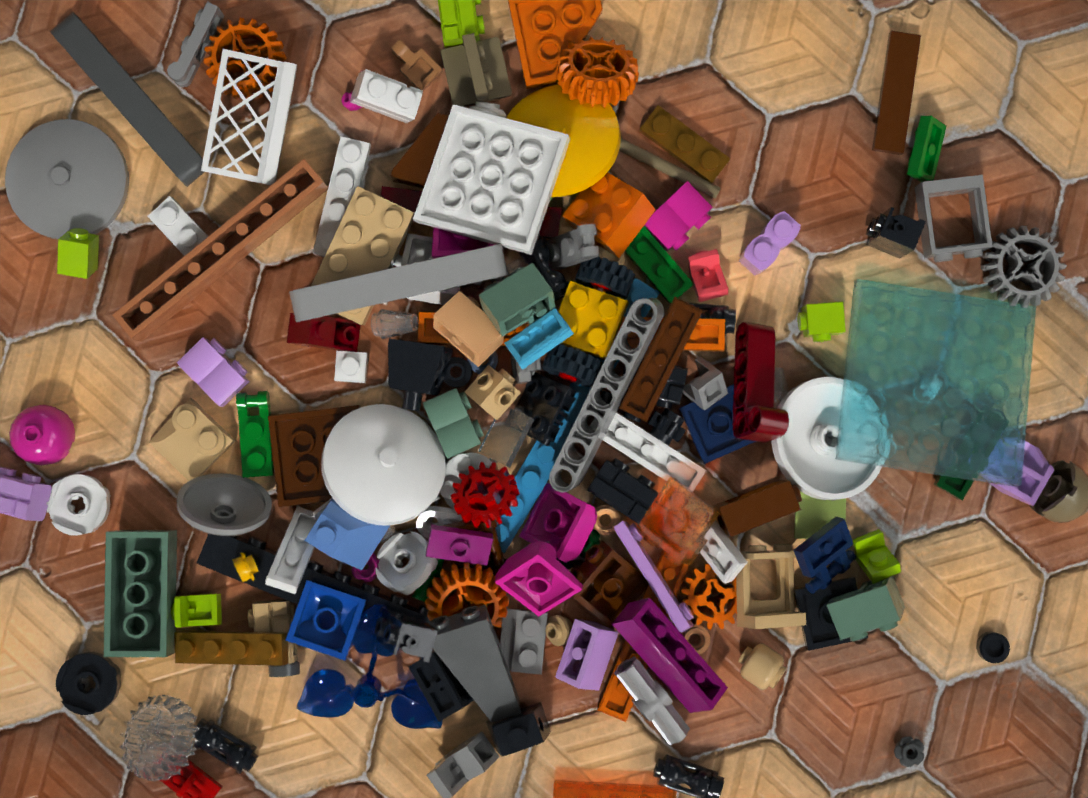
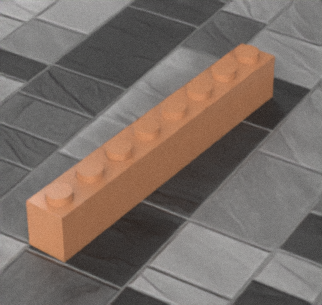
[112,159,328,342]

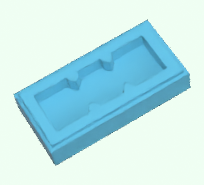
[504,308,574,370]

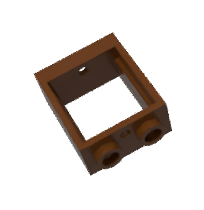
[712,480,802,537]

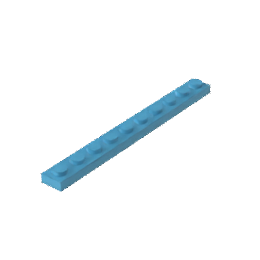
[482,278,660,554]

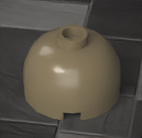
[1030,460,1088,523]

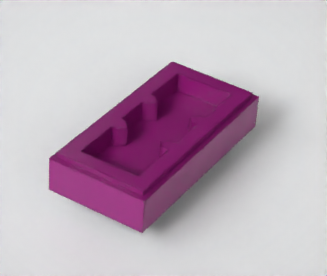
[426,524,493,566]

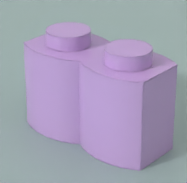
[739,211,801,275]
[177,337,250,407]

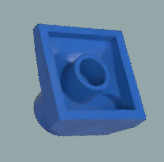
[286,580,367,661]

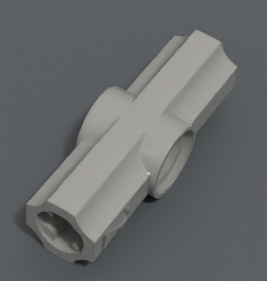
[614,657,690,746]

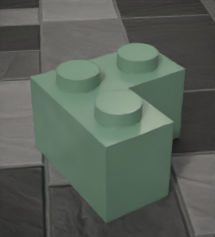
[479,263,556,337]
[827,576,905,641]

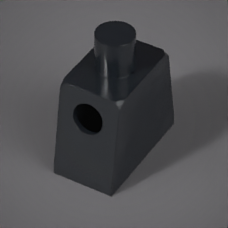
[388,338,453,411]
[486,702,551,757]

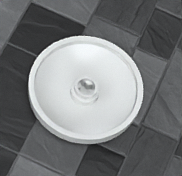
[771,377,887,500]
[321,404,446,525]

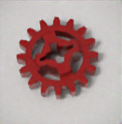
[451,462,520,528]

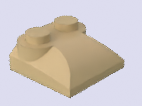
[149,398,235,481]

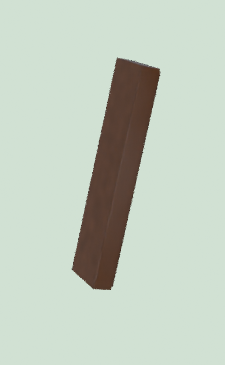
[872,30,921,155]
[619,297,703,422]

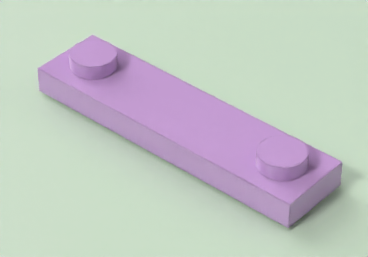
[614,521,694,632]

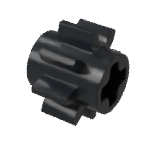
[648,408,686,446]

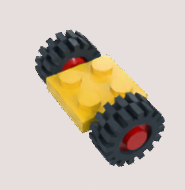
[542,257,635,388]

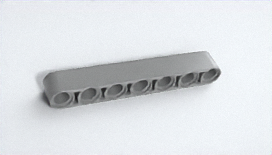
[289,244,508,322]
[549,298,664,493]

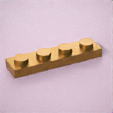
[175,631,289,666]

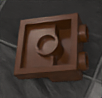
[570,540,649,629]

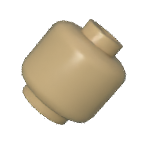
[738,643,786,690]

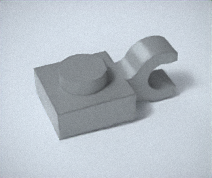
[510,354,542,385]

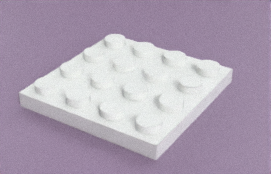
[413,104,570,255]

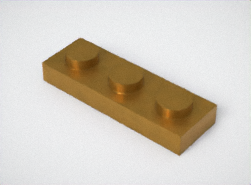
[639,105,731,183]

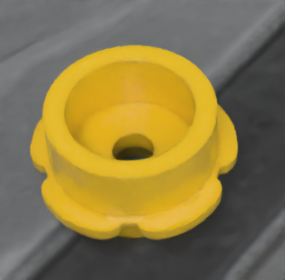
[233,552,259,582]

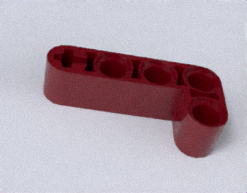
[733,322,789,442]

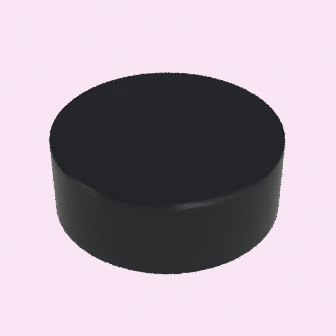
[976,632,1010,663]

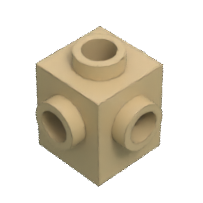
[465,365,521,420]

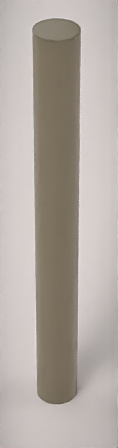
[619,138,721,199]

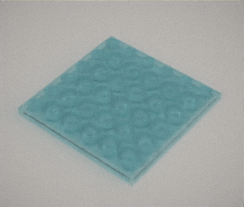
[835,279,1036,487]

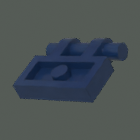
[793,517,857,594]

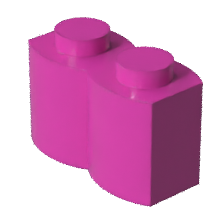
[644,181,713,251]

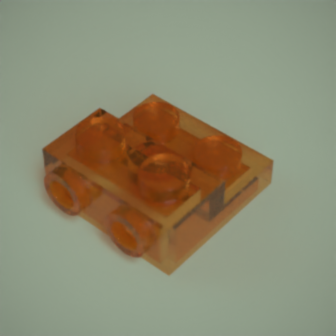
[637,477,720,566]

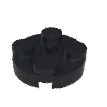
[56,652,121,715]

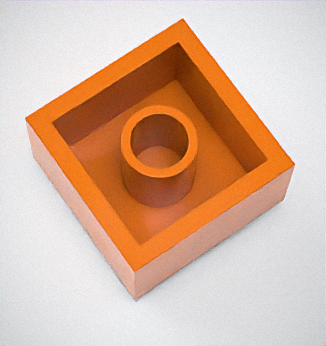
[562,172,656,258]

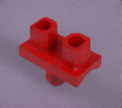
[158,752,223,798]

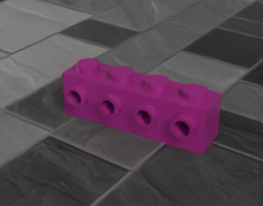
[612,598,728,713]

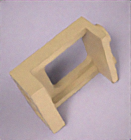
[736,544,806,629]

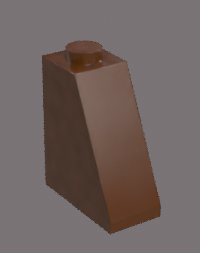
[391,111,451,189]

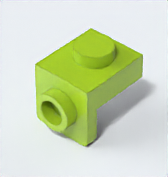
[171,594,222,628]

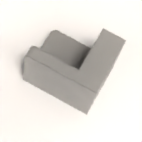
[683,356,728,411]

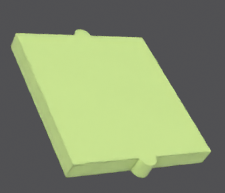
[794,491,846,539]

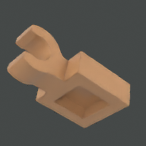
[391,39,443,91]

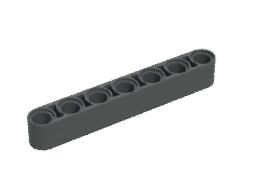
[50,12,204,187]

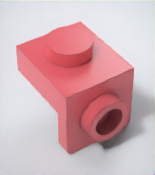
[688,249,728,302]

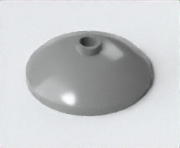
[177,473,272,536]

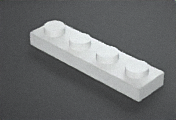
[313,136,371,257]
[589,413,707,496]

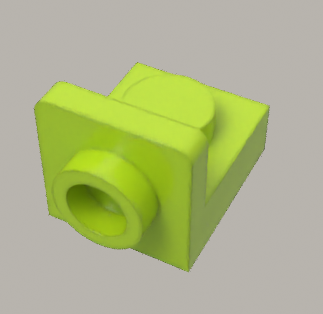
[853,529,901,584]

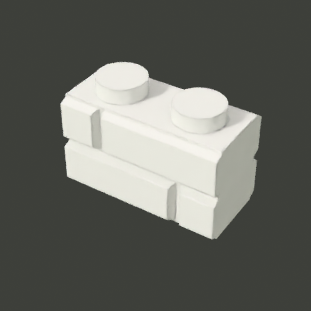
[350,69,423,123]

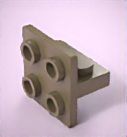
[441,33,512,107]

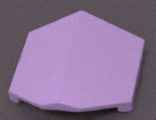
[978,439,1054,506]

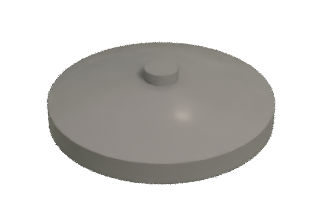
[5,119,129,240]

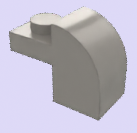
[427,732,499,798]

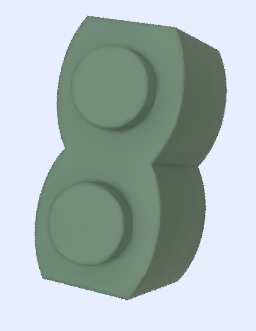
[423,388,484,459]

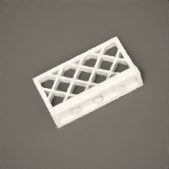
[201,49,297,185]

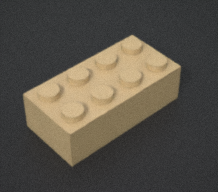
[311,186,415,326]

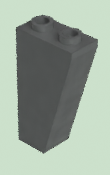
[428,605,521,723]

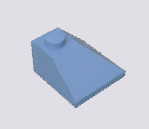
[304,498,390,570]

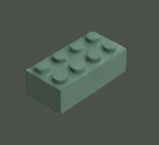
[104,530,177,657]

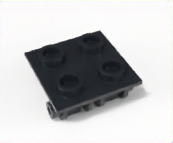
[507,372,576,446]

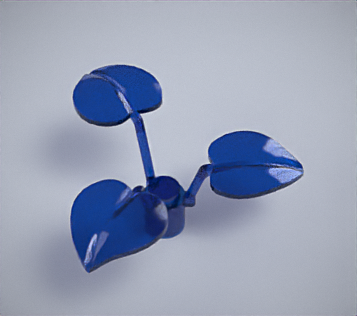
[297,604,443,729]

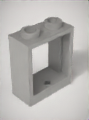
[915,175,993,262]

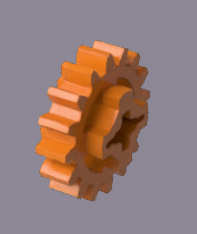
[680,563,737,630]

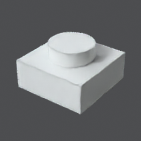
[334,351,368,384]

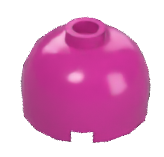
[9,405,76,465]

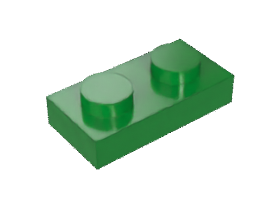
[907,116,947,182]

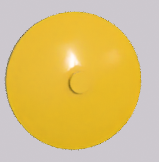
[506,85,621,197]

